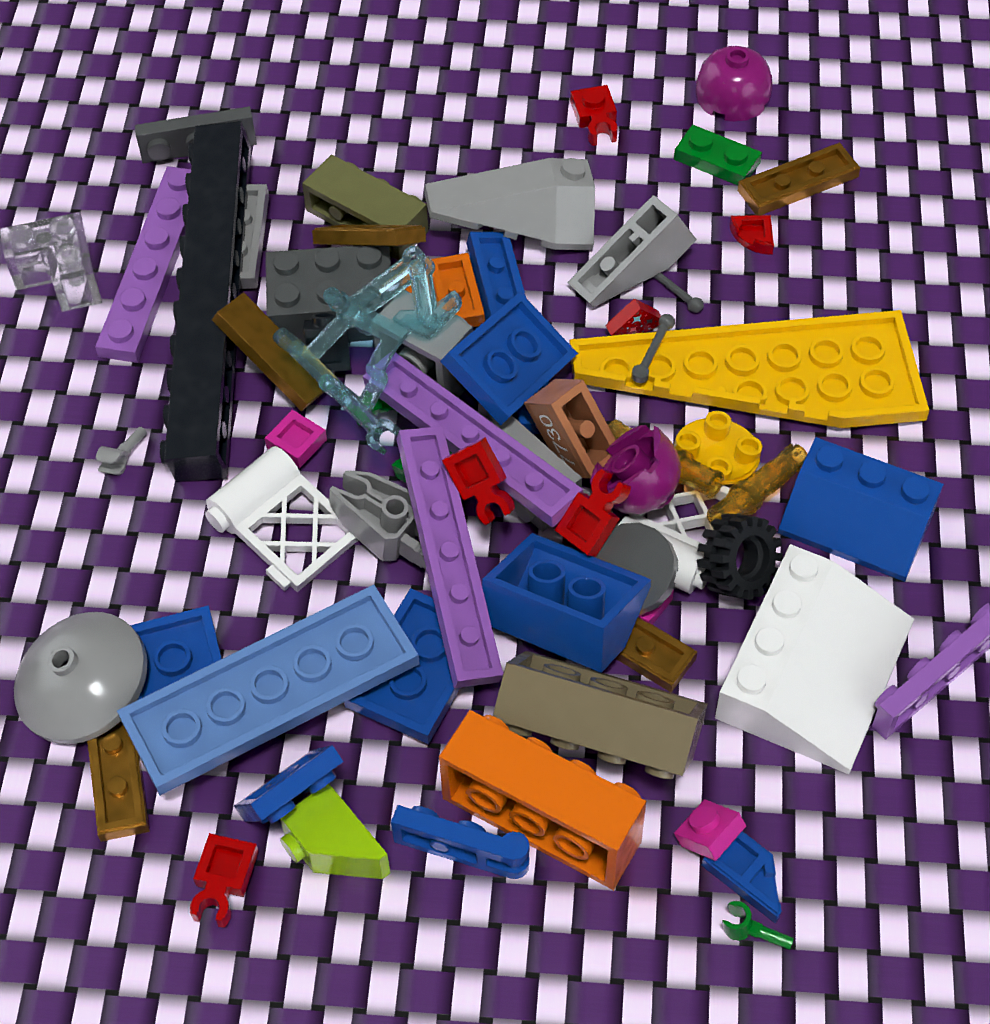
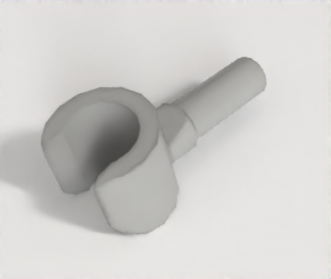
[96,427,147,475]

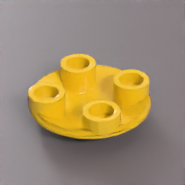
[674,411,763,485]

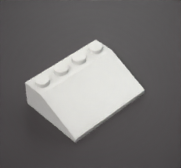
[715,544,914,774]

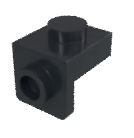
[303,312,351,372]

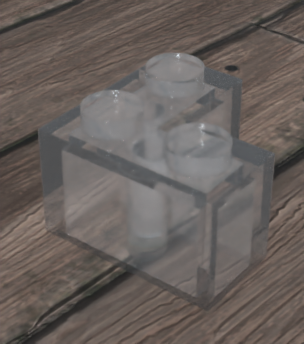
[0,212,102,312]

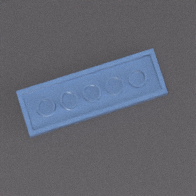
[117,585,420,796]

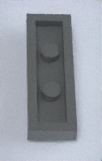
[134,106,257,163]

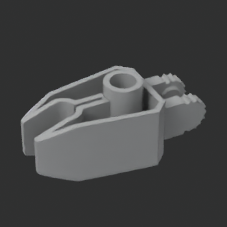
[329,471,426,569]

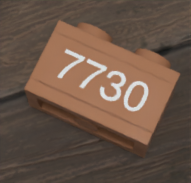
[524,379,616,479]

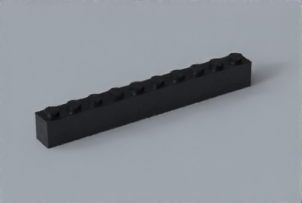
[160,121,251,482]

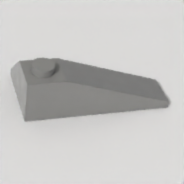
[424,158,595,250]

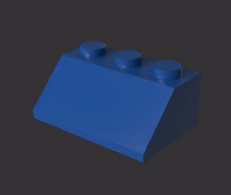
[778,437,944,582]
[482,533,651,673]

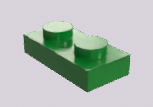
[674,124,762,186]

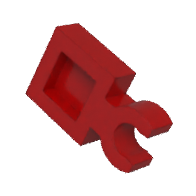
[570,85,618,146]
[442,437,515,525]
[555,469,631,557]
[190,833,259,928]

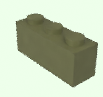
[302,154,429,261]

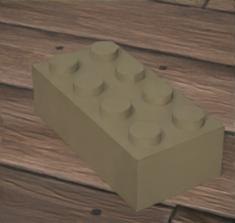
[493,651,708,779]

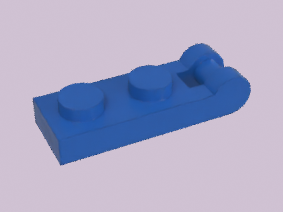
[391,805,530,879]

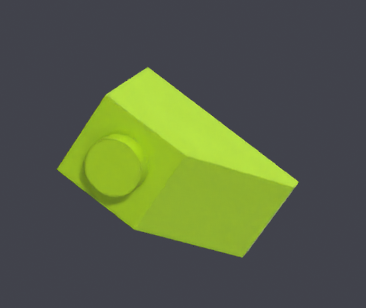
[280,784,391,879]

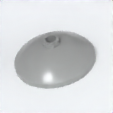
[14,612,147,744]

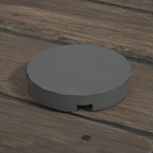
[593,523,678,615]

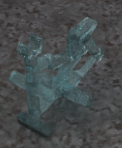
[273,246,462,455]

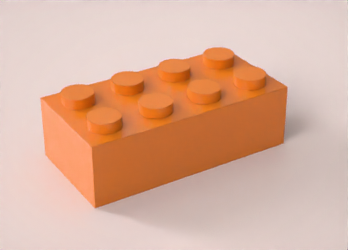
[439,710,647,891]

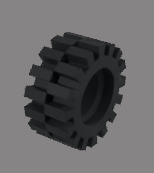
[697,514,783,600]

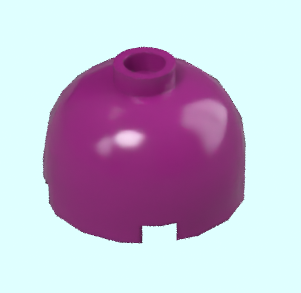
[695,46,773,122]
[590,425,682,515]

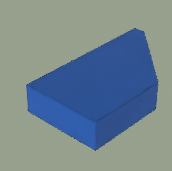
[701,831,782,923]

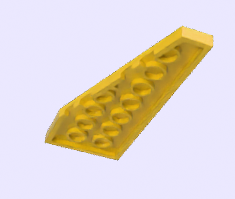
[569,310,929,428]

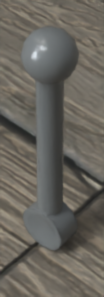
[654,273,704,313]
[632,314,675,383]

